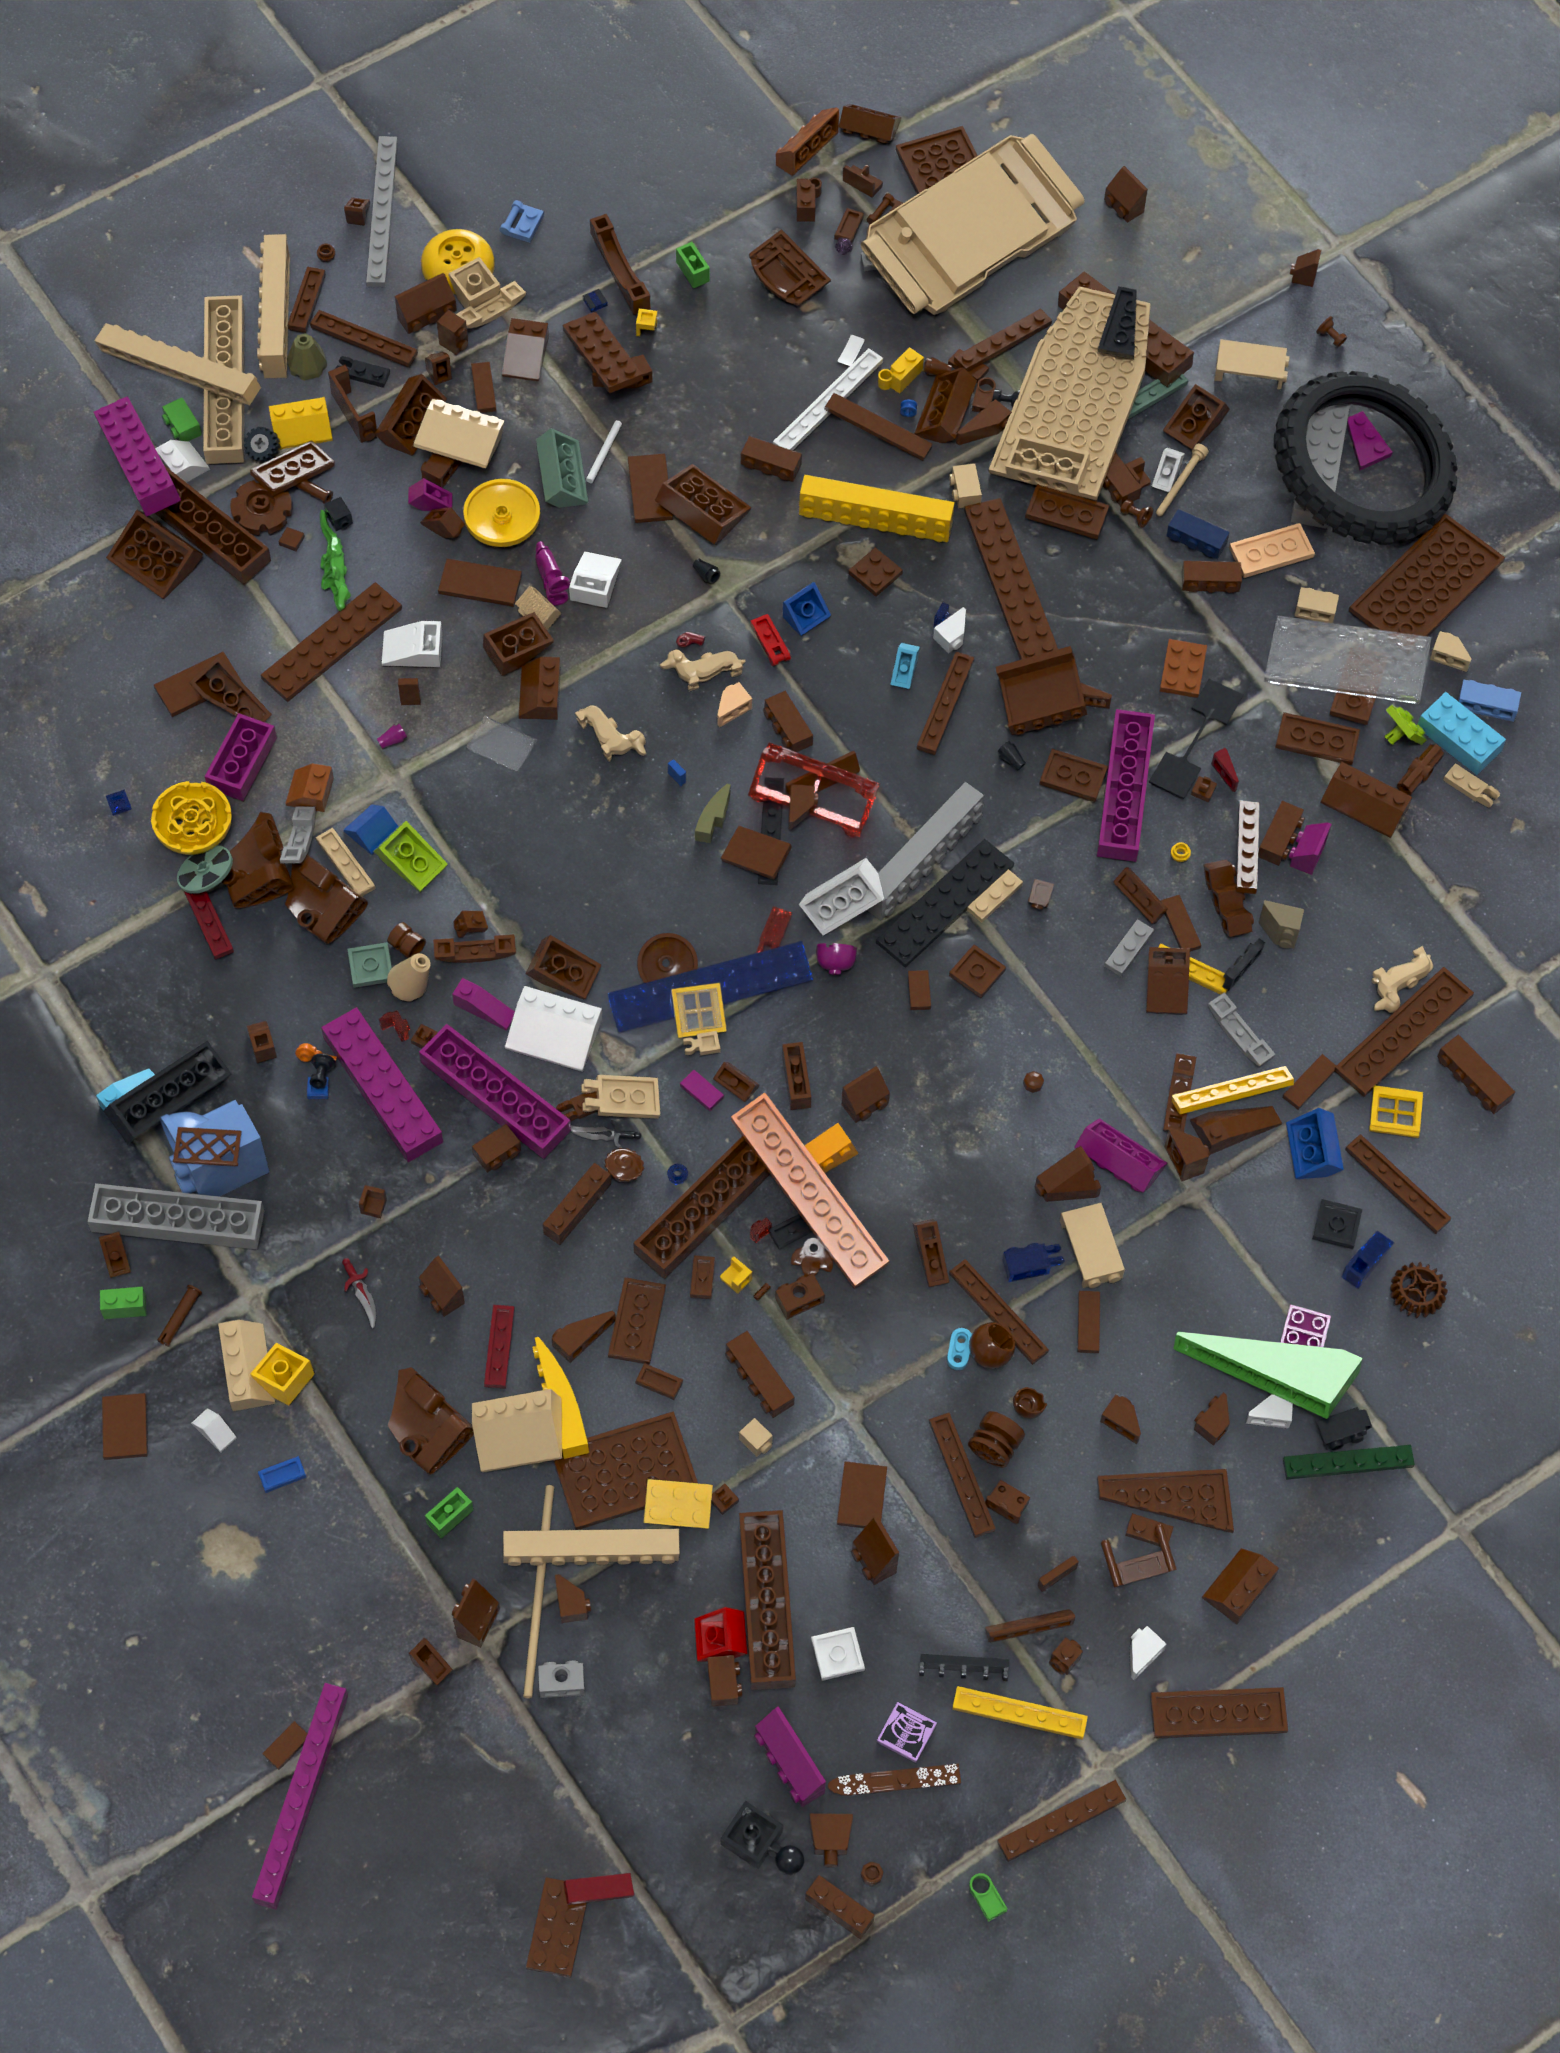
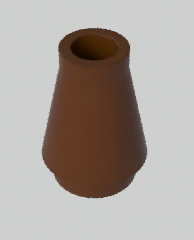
[923,357,952,375]

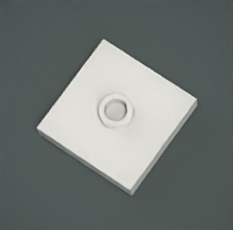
[811,1627,865,1681]

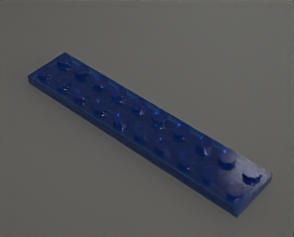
[607,941,813,1033]

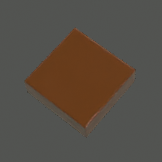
[278,527,305,551]

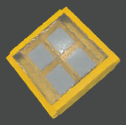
[671,983,726,1038]
[1369,1086,1423,1138]

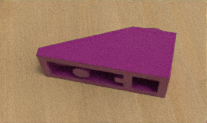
[452,978,515,1031]

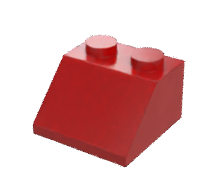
[694,1607,747,1662]

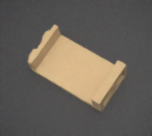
[1215,339,1289,389]
[1060,1203,1125,1288]

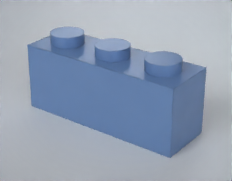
[1458,680,1521,722]

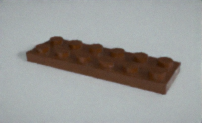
[562,312,643,393]
[1150,1687,1288,1738]

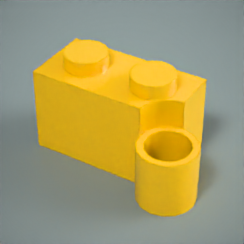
[878,347,924,394]

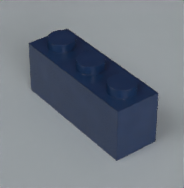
[1166,509,1230,560]

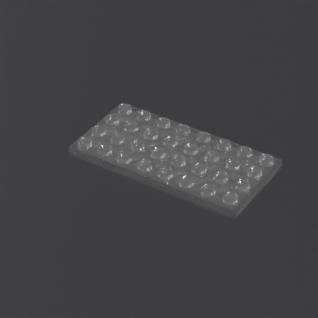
[1264,616,1431,704]

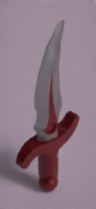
[342,1258,376,1328]

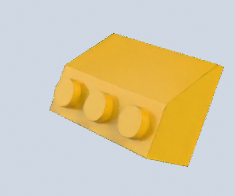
[269,397,333,450]

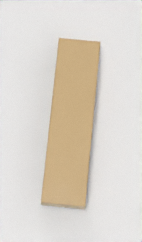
[316,828,376,896]

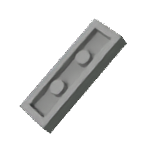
[1104,919,1154,977]

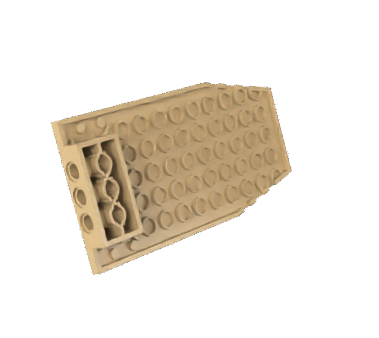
[989,286,1151,500]

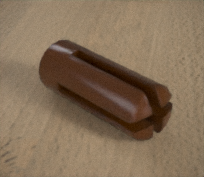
[753,1283,771,1301]

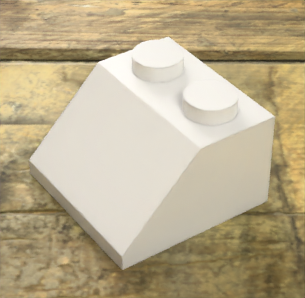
[155,440,210,483]

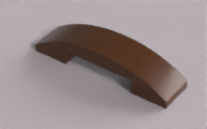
[433,934,516,963]
[1163,1053,1197,1132]

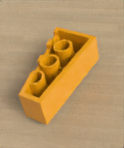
[805,1123,858,1173]

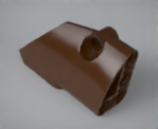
[221,812,293,908]
[285,854,368,944]
[388,1367,474,1475]

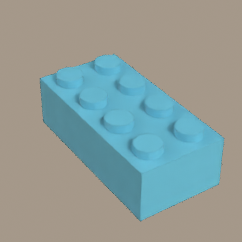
[1418,692,1506,775]

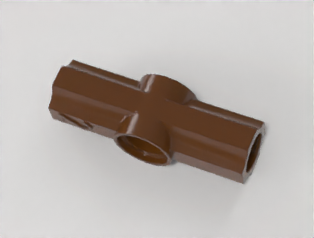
[1397,744,1444,796]

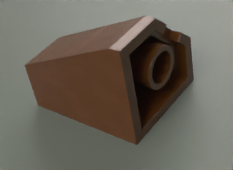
[1035,1146,1101,1202]

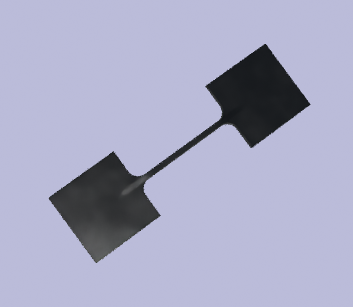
[1149,679,1244,799]

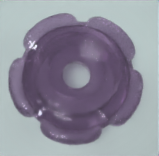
[835,238,853,255]

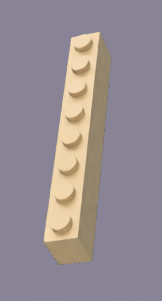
[503,1529,679,1566]

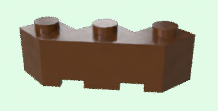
[1203,859,1254,937]

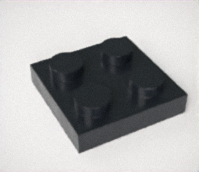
[1312,1199,1362,1249]

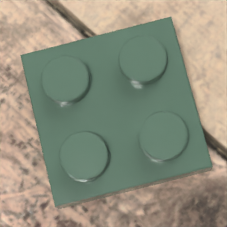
[347,942,392,988]

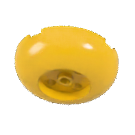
[421,229,495,294]
[151,781,232,855]

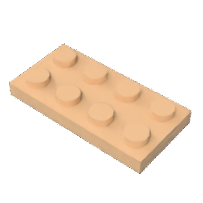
[1229,523,1315,578]

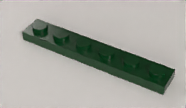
[1283,1445,1415,1480]

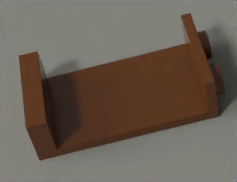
[328,365,377,443]

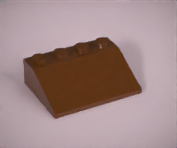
[655,464,752,544]
[106,510,203,599]

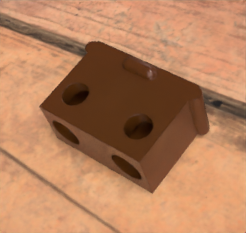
[985,1480,1030,1524]

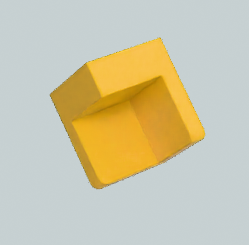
[636,309,657,337]
[720,1257,752,1294]

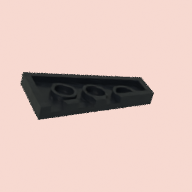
[1098,286,1137,360]

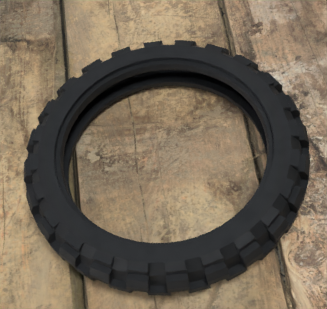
[1274,371,1458,545]

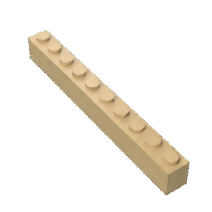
[94,323,261,406]

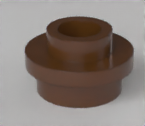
[317,243,335,261]

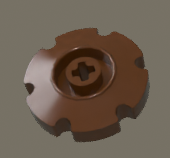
[230,480,292,535]

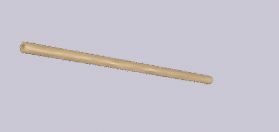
[523,1485,554,1698]

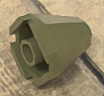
[287,334,327,381]

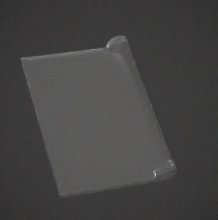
[466,715,537,772]

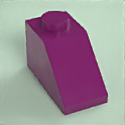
[408,478,452,511]

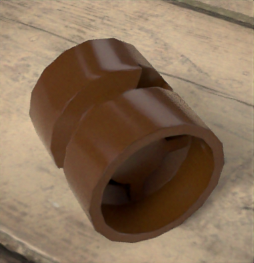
[387,922,426,958]

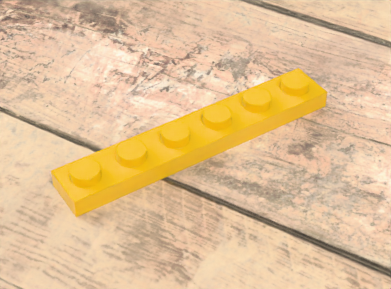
[1172,1066,1294,1114]
[952,1686,1088,1740]

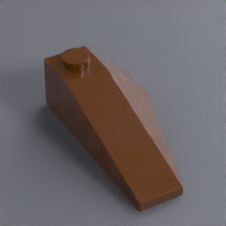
[189,657,272,722]
[1190,1106,1282,1155]

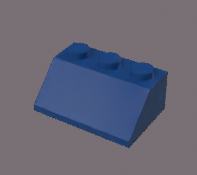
[1286,1108,1344,1179]

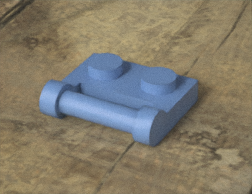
[499,200,544,243]

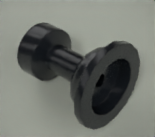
[993,389,1020,407]
[309,1053,336,1089]

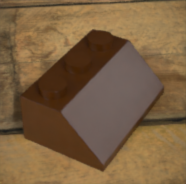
[839,104,901,143]
[395,273,457,334]
[519,657,561,720]
[1202,1548,1279,1625]

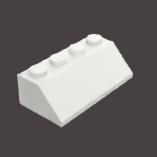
[799,858,884,935]

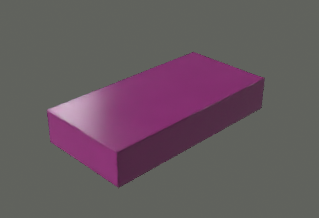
[680,1070,724,1111]

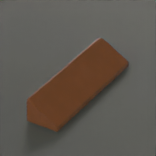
[785,751,860,800]
[985,1609,1075,1643]

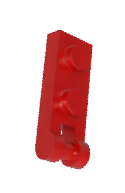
[750,614,791,666]

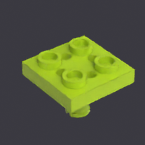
[1385,705,1427,745]

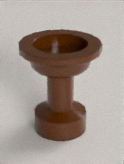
[1316,316,1348,348]
[1120,499,1153,528]

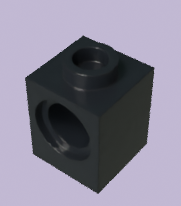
[324,497,353,531]

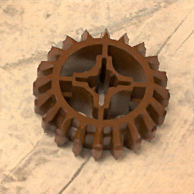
[1390,1262,1448,1318]

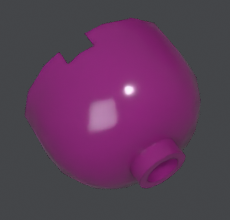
[816,943,857,975]

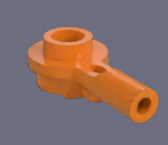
[295,1043,337,1062]

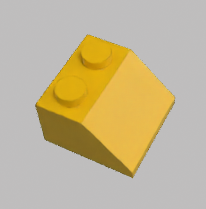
[250,1343,314,1406]

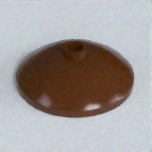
[637,933,698,994]

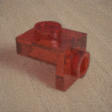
[379,1010,410,1042]

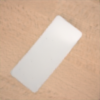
[838,335,864,366]

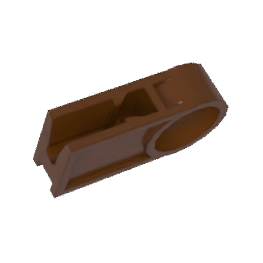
[972,377,996,413]

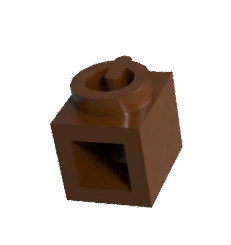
[1049,1637,1083,1675]

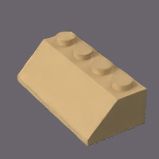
[218,1320,275,1411]

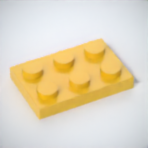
[643,1479,713,1529]

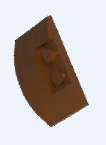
[749,229,831,306]

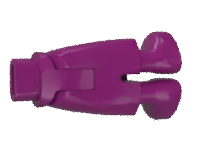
[535,541,571,605]

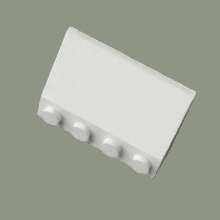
[505,986,602,1072]

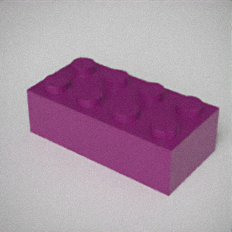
[204,713,277,801]

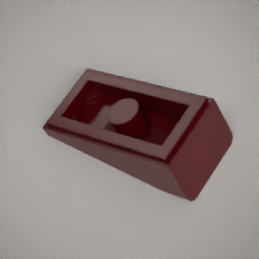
[1211,748,1239,792]

